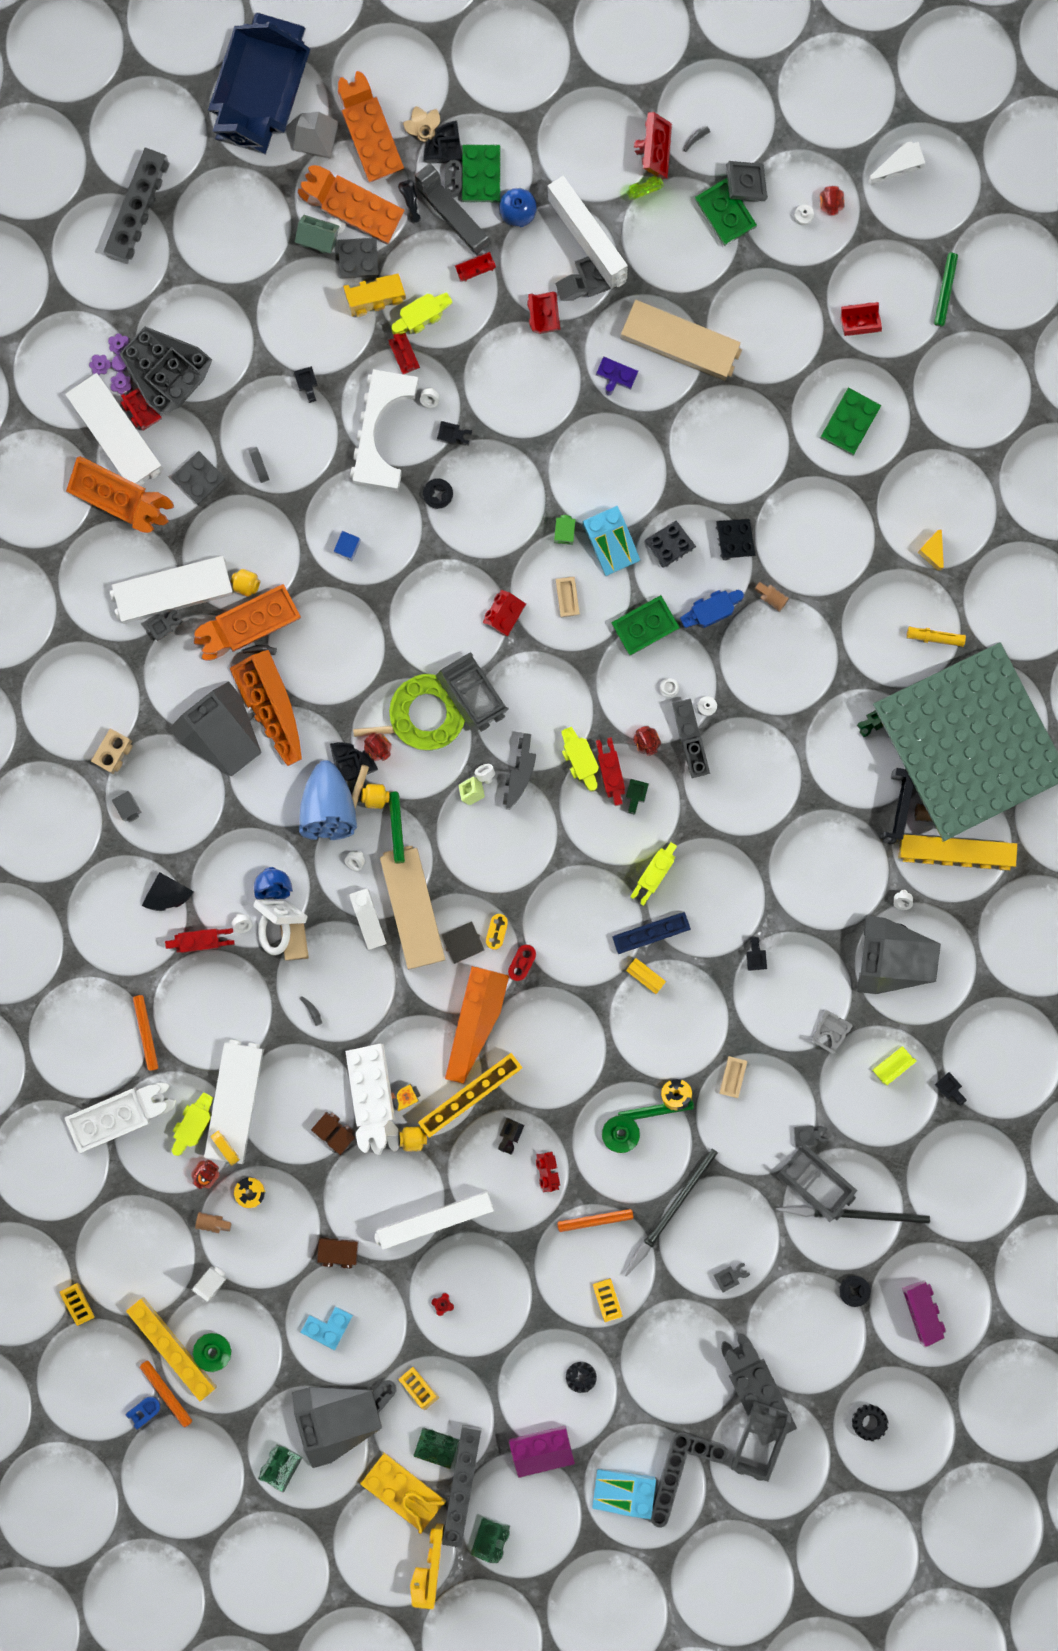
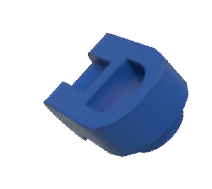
[125,1396,161,1429]

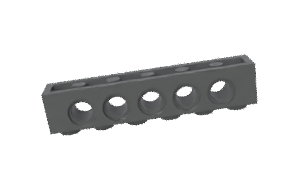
[104,147,169,264]
[442,1425,482,1548]

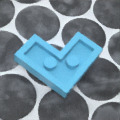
[301,1306,353,1350]

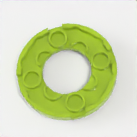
[389,674,465,751]

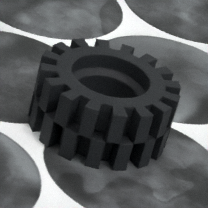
[852,1404,889,1441]

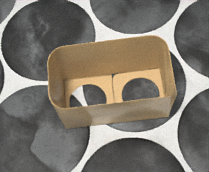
[280,923,309,961]

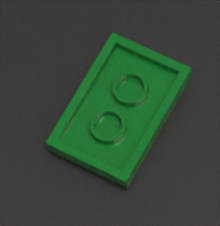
[462,145,500,202]
[695,178,757,246]
[820,387,882,456]
[611,595,680,656]

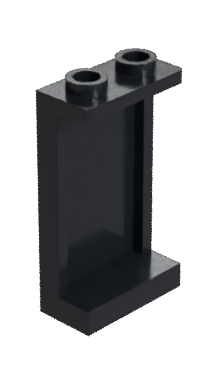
[880,768,913,844]

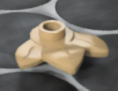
[403,106,440,142]

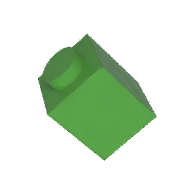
[554,515,575,545]

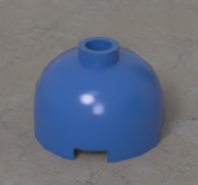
[499,188,537,227]
[254,867,293,900]

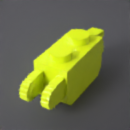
[391,292,453,335]
[561,727,599,791]
[630,842,677,906]
[172,1092,214,1156]

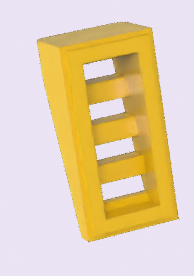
[592,1278,623,1322]
[59,1283,95,1326]
[398,1367,440,1410]

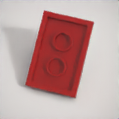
[634,112,672,179]

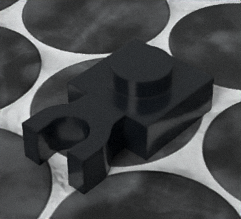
[437,421,472,446]

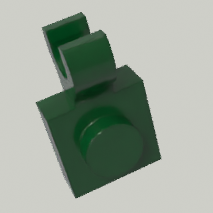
[857,710,884,737]
[626,779,649,815]

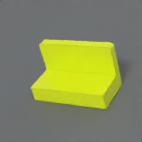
[872,1046,917,1085]

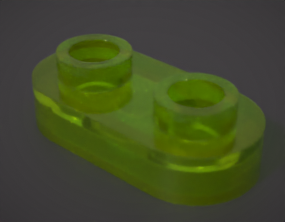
[627,176,664,200]

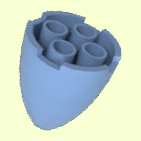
[299,760,357,840]

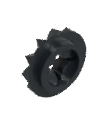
[423,478,453,509]
[840,1276,871,1307]
[566,1362,597,1393]

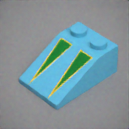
[582,505,640,576]
[592,1469,656,1519]

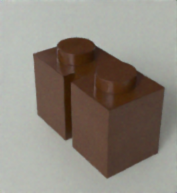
[311,1112,356,1155]
[317,1238,359,1268]

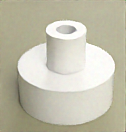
[794,205,814,225]
[420,388,440,408]
[697,696,717,716]
[475,764,495,784]
[345,851,365,871]
[894,890,913,910]
[232,913,253,933]

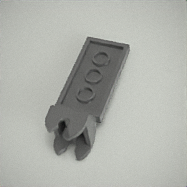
[721,1334,797,1446]

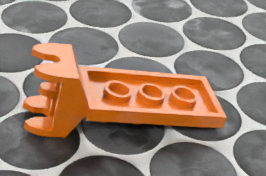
[338,71,404,183]
[298,165,405,245]
[66,456,174,533]
[194,584,301,661]

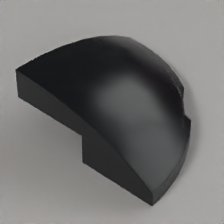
[424,120,462,163]
[330,742,378,782]
[142,872,194,911]

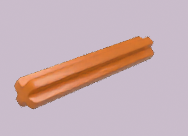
[133,995,158,1071]
[557,1209,634,1232]
[140,1360,192,1428]

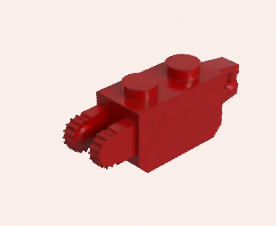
[596,737,625,806]
[165,928,235,953]

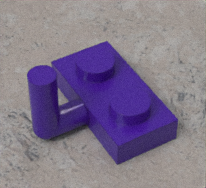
[596,356,638,396]

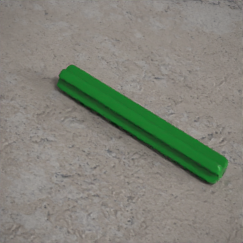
[934,253,958,327]
[389,791,405,864]
[618,1100,694,1120]

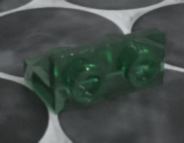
[470,1517,510,1563]

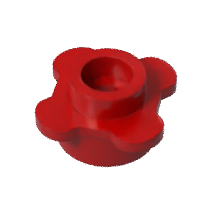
[431,1293,454,1316]

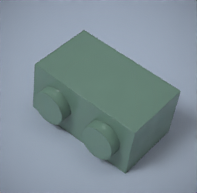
[295,214,339,253]

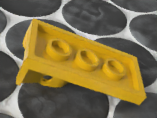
[360,1452,446,1534]
[410,1523,444,1610]

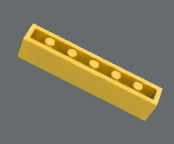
[898,834,1017,871]
[418,1053,523,1138]
[126,1297,217,1402]

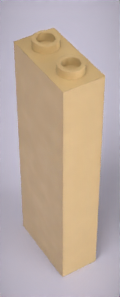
[620,299,742,381]
[380,846,446,970]

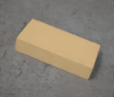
[556,577,580,617]
[719,1056,747,1098]

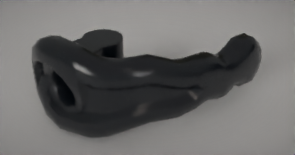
[398,179,421,223]

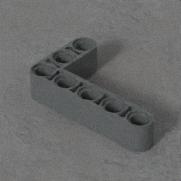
[415,163,491,255]
[651,1431,728,1528]

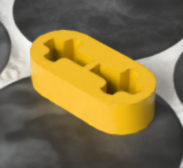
[486,914,508,950]
[211,1130,240,1166]

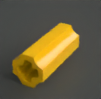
[626,958,666,994]

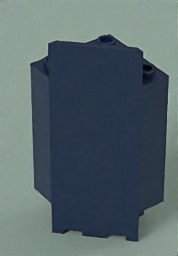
[208,13,311,155]

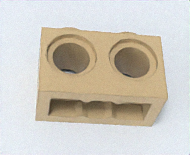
[91,728,133,774]

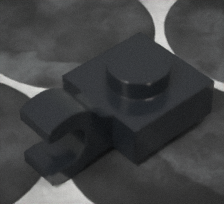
[294,366,318,403]
[746,937,767,971]
[934,1072,967,1106]
[498,1118,525,1155]

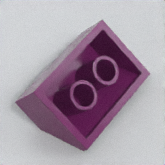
[902,1281,946,1347]
[509,1425,575,1478]

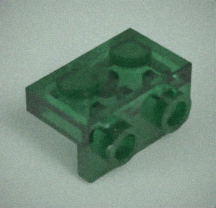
[413,1428,459,1469]
[258,1444,303,1492]

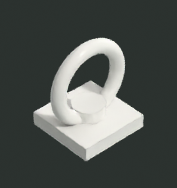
[253,899,308,955]

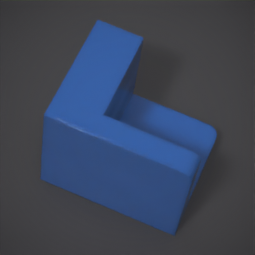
[334,531,361,561]

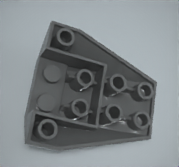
[120,326,212,416]
[169,681,262,777]
[857,916,941,994]
[292,1387,382,1468]

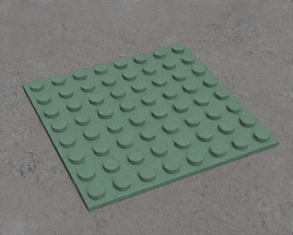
[873,642,1058,842]

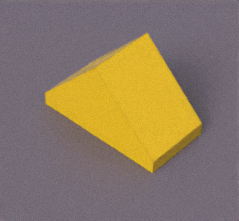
[918,530,944,571]

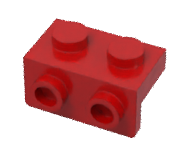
[527,291,560,334]
[840,302,882,336]
[121,388,162,431]
[483,590,526,637]

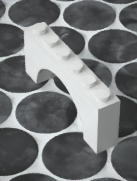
[350,369,419,492]

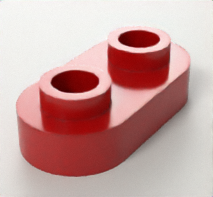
[508,944,536,981]

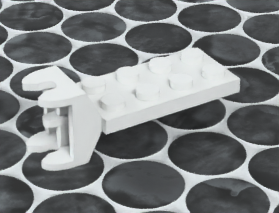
[345,1043,400,1155]
[65,1082,176,1153]

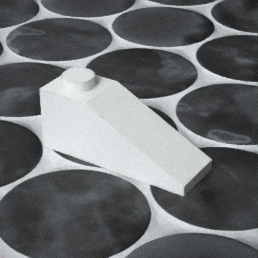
[868,141,925,185]
[349,888,386,950]
[192,1266,227,1302]

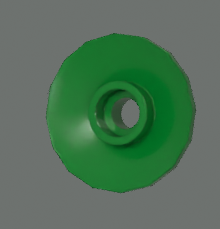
[602,1115,640,1153]
[193,1333,232,1372]

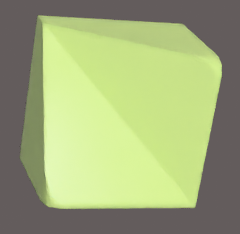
[458,777,485,805]

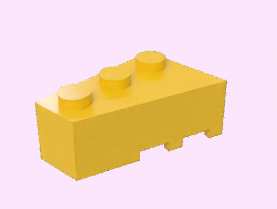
[343,273,406,317]

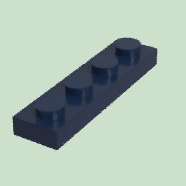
[612,912,691,955]

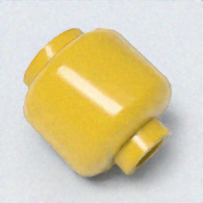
[230,569,260,597]
[361,784,389,809]
[399,1126,427,1152]

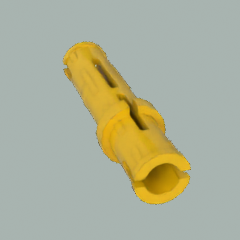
[907,626,966,647]

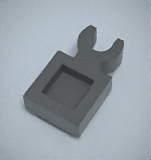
[146,610,183,641]
[794,1126,828,1146]
[714,1263,750,1293]

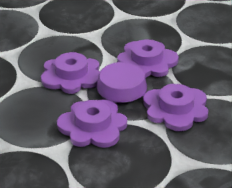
[89,333,132,394]

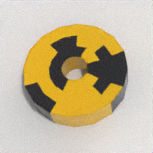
[661,1079,692,1110]
[234,1177,265,1208]

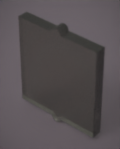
[441,922,485,964]

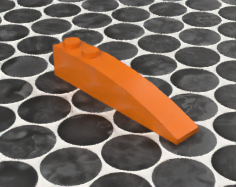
[230,650,302,766]
[445,966,509,1084]

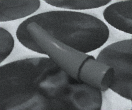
[684,126,710,152]
[243,645,277,655]
[300,996,322,1026]

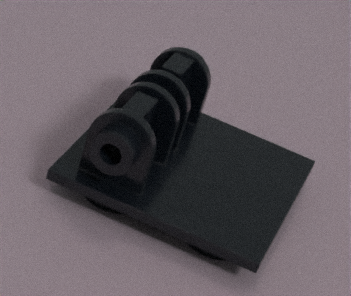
[716,519,756,561]
[644,520,696,568]

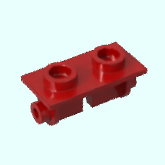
[455,252,496,282]
[388,333,420,375]
[536,1152,561,1192]

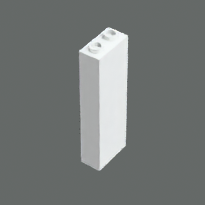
[548,176,628,289]
[66,373,163,487]
[110,556,234,624]
[204,1039,264,1164]
[374,1191,494,1250]

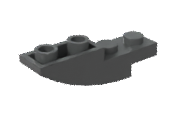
[672,698,710,778]
[503,733,536,810]

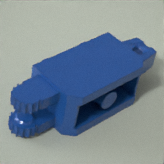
[680,589,744,628]

